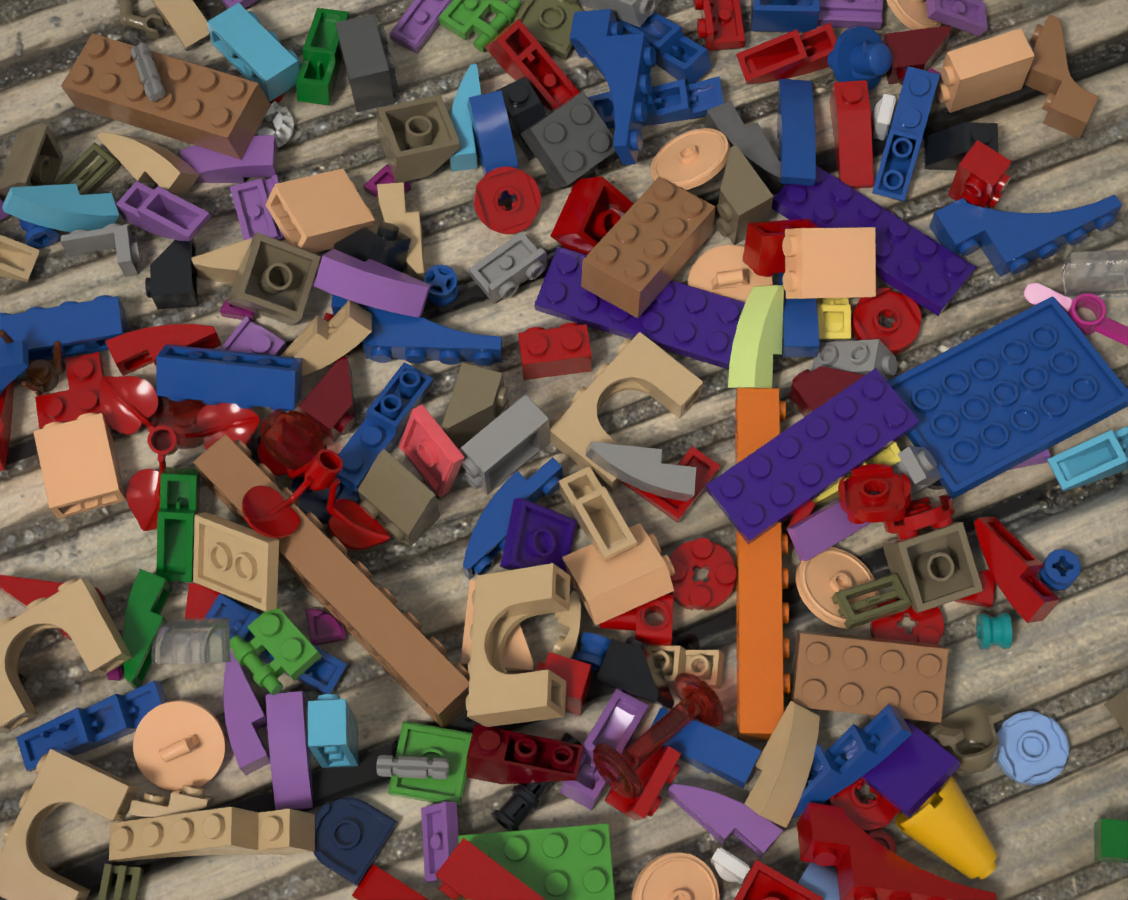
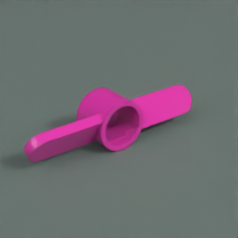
[1024,283,1128,346]

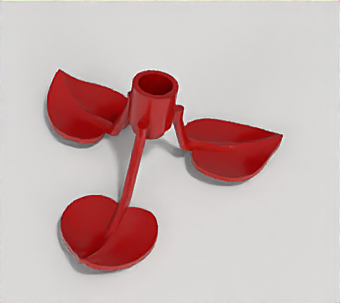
[99,376,260,531]
[242,420,391,550]

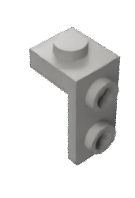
[60,224,142,277]
[812,339,897,381]
[877,446,942,497]

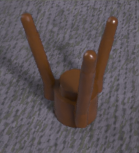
[0,330,64,396]

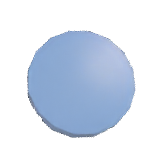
[996,711,1069,786]

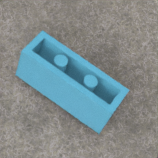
[207,3,301,102]
[308,694,359,768]

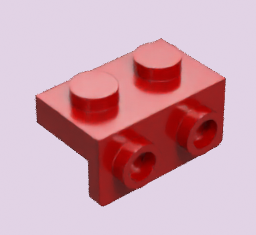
[693,0,745,51]
[605,739,681,821]

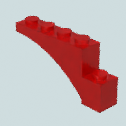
[797,802,997,900]

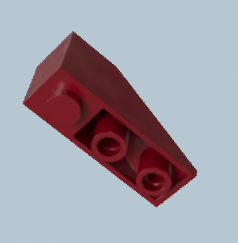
[466,724,584,785]

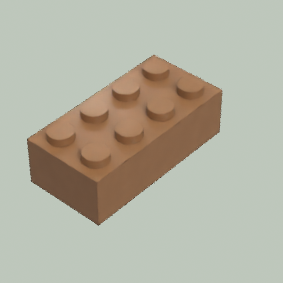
[581,177,716,318]
[790,630,949,723]

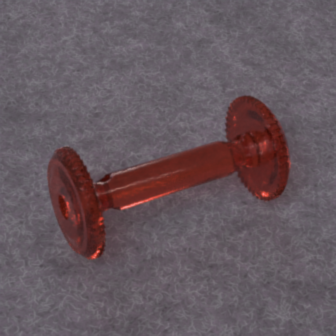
[593,673,724,799]

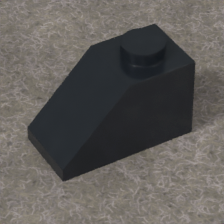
[496,77,546,161]
[924,122,998,171]
[333,222,411,273]
[145,238,198,310]
[596,637,674,710]

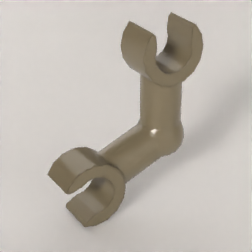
[117,0,165,39]

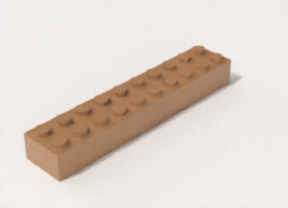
[193,434,470,728]

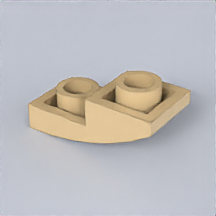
[151,0,210,50]
[552,590,581,659]
[646,646,724,689]
[129,785,214,817]

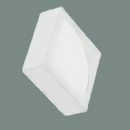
[871,94,896,140]
[709,847,750,884]

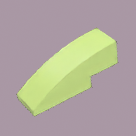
[728,285,784,388]

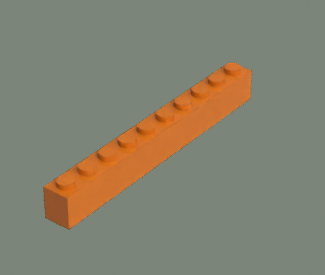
[735,388,790,741]

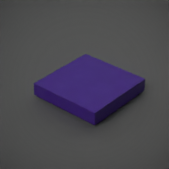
[500,497,577,573]
[861,719,961,818]

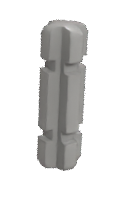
[131,43,166,102]
[376,755,449,780]

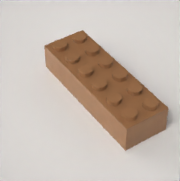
[61,33,271,160]

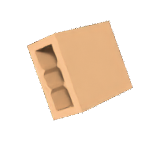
[936,28,1035,113]
[265,168,375,253]
[782,227,876,299]
[33,413,126,519]
[562,523,675,626]

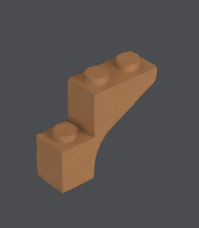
[1023,14,1099,139]

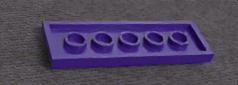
[772,165,976,317]
[534,246,745,369]
[706,368,920,545]

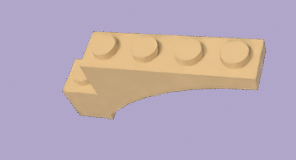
[109,807,315,862]

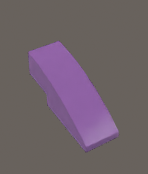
[180,135,278,183]
[116,181,211,241]
[314,249,431,318]
[223,653,270,775]
[560,689,649,811]
[265,691,314,810]
[667,784,783,859]

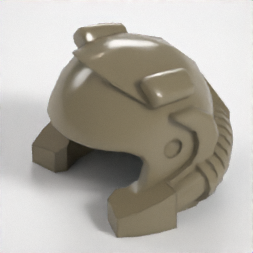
[929,703,1004,777]

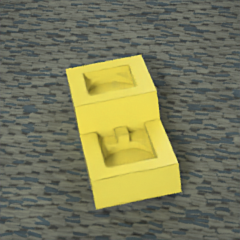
[816,298,851,340]

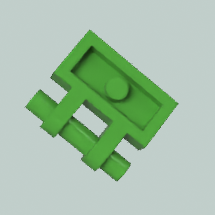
[439,0,522,52]
[228,606,322,695]

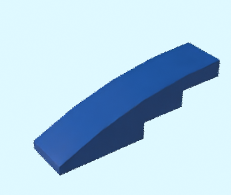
[587,77,726,128]
[777,79,816,186]
[200,593,348,694]
[16,680,167,772]
[791,704,912,819]

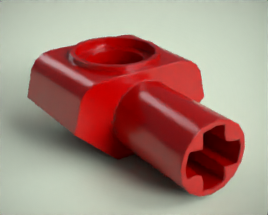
[600,594,674,646]

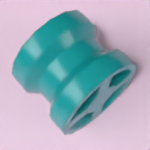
[976,612,1012,650]

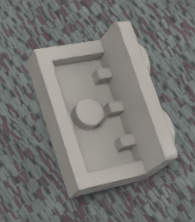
[468,231,547,304]

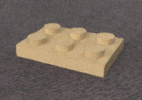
[193,512,279,612]

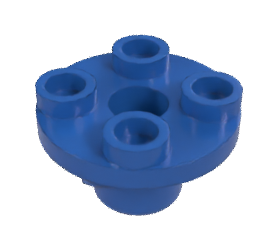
[828,26,892,91]

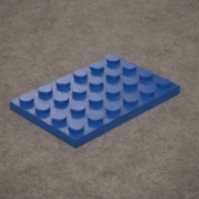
[887,296,1128,499]

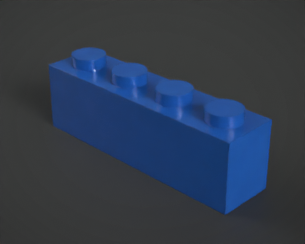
[0,295,128,361]
[156,344,303,412]

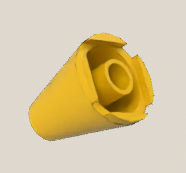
[894,776,998,880]

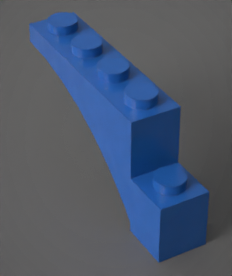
[570,9,656,165]
[929,195,1122,277]
[331,294,503,366]

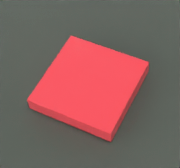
[399,404,464,498]

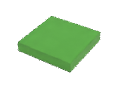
[388,721,472,808]

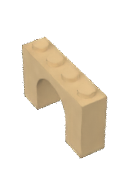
[549,332,703,493]
[466,563,571,727]
[0,578,133,734]
[0,749,140,900]

